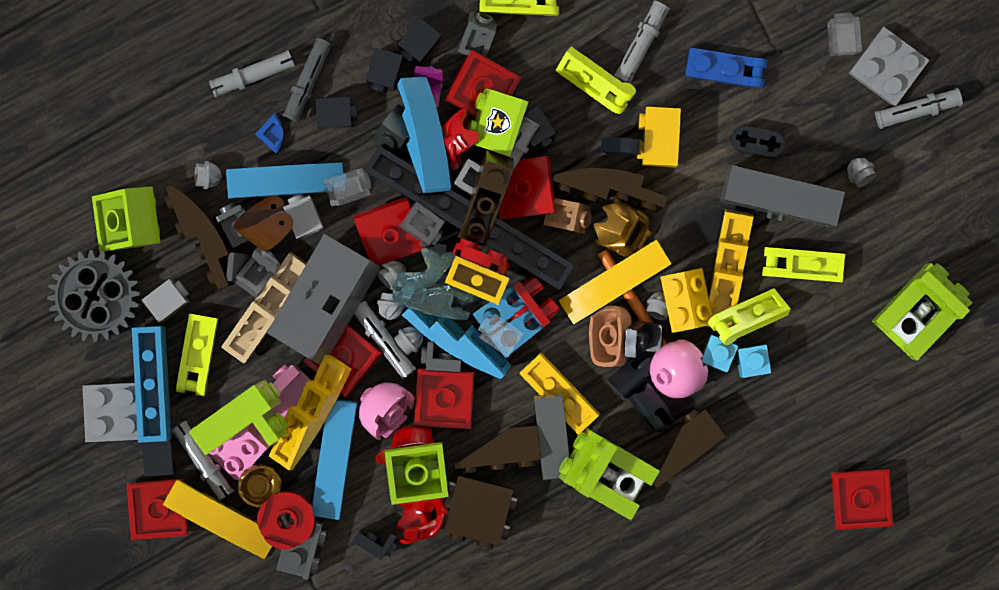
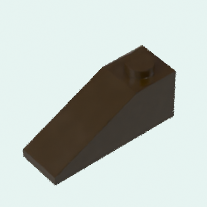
[653,408,726,488]

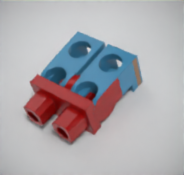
[472,276,559,358]

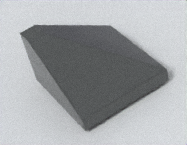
[226,252,252,281]

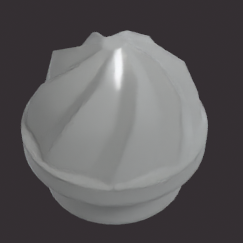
[847,158,876,187]
[194,161,222,190]
[377,261,407,290]
[646,292,669,321]
[377,293,405,320]
[394,326,423,355]

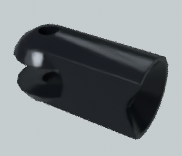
[608,351,653,399]
[628,382,674,432]

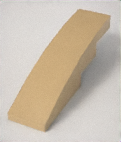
[221,252,307,364]

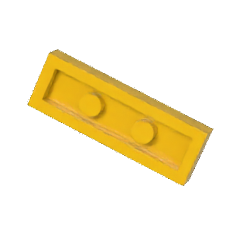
[520,353,600,435]

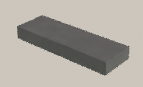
[534,393,569,480]

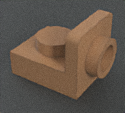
[543,198,591,234]

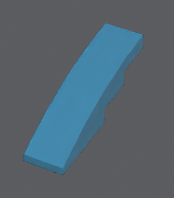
[397,76,451,193]
[226,163,345,199]
[402,298,512,379]
[312,399,357,520]

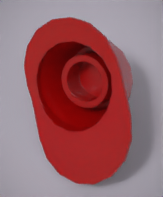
[375,426,434,465]

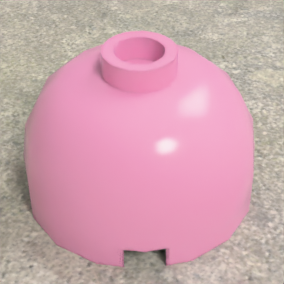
[650,340,708,398]
[359,382,415,440]

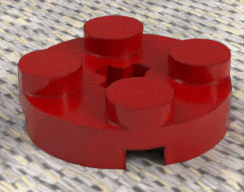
[452,238,510,275]
[257,491,315,549]

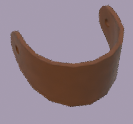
[233,196,293,251]

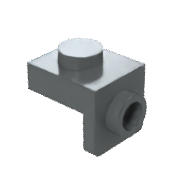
[233,247,280,298]

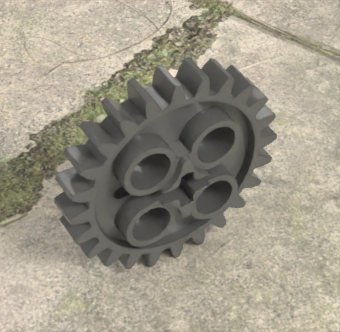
[47,250,141,342]

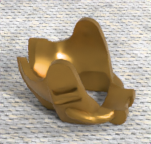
[594,198,652,257]

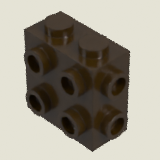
[443,474,518,549]

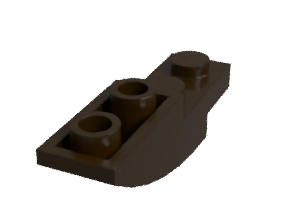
[552,168,668,212]
[164,185,232,290]

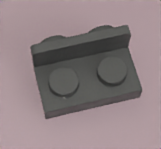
[276,515,327,580]

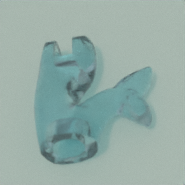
[392,248,474,320]

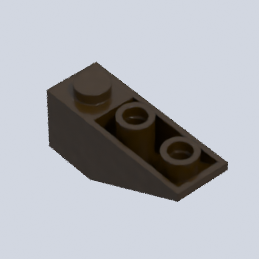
[458,149,514,247]
[455,424,541,473]

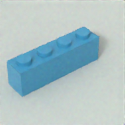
[132,326,172,443]

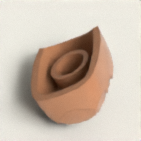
[589,305,632,367]

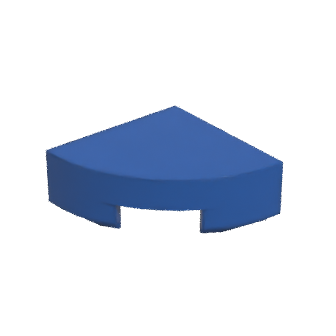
[255,114,284,154]

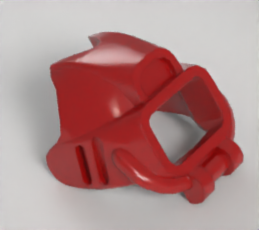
[443,107,479,170]
[396,497,448,544]

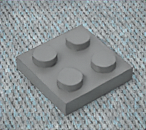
[849,27,929,107]
[83,383,138,442]

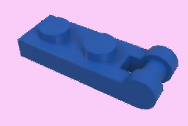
[685,48,768,89]

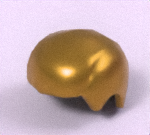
[238,464,282,508]

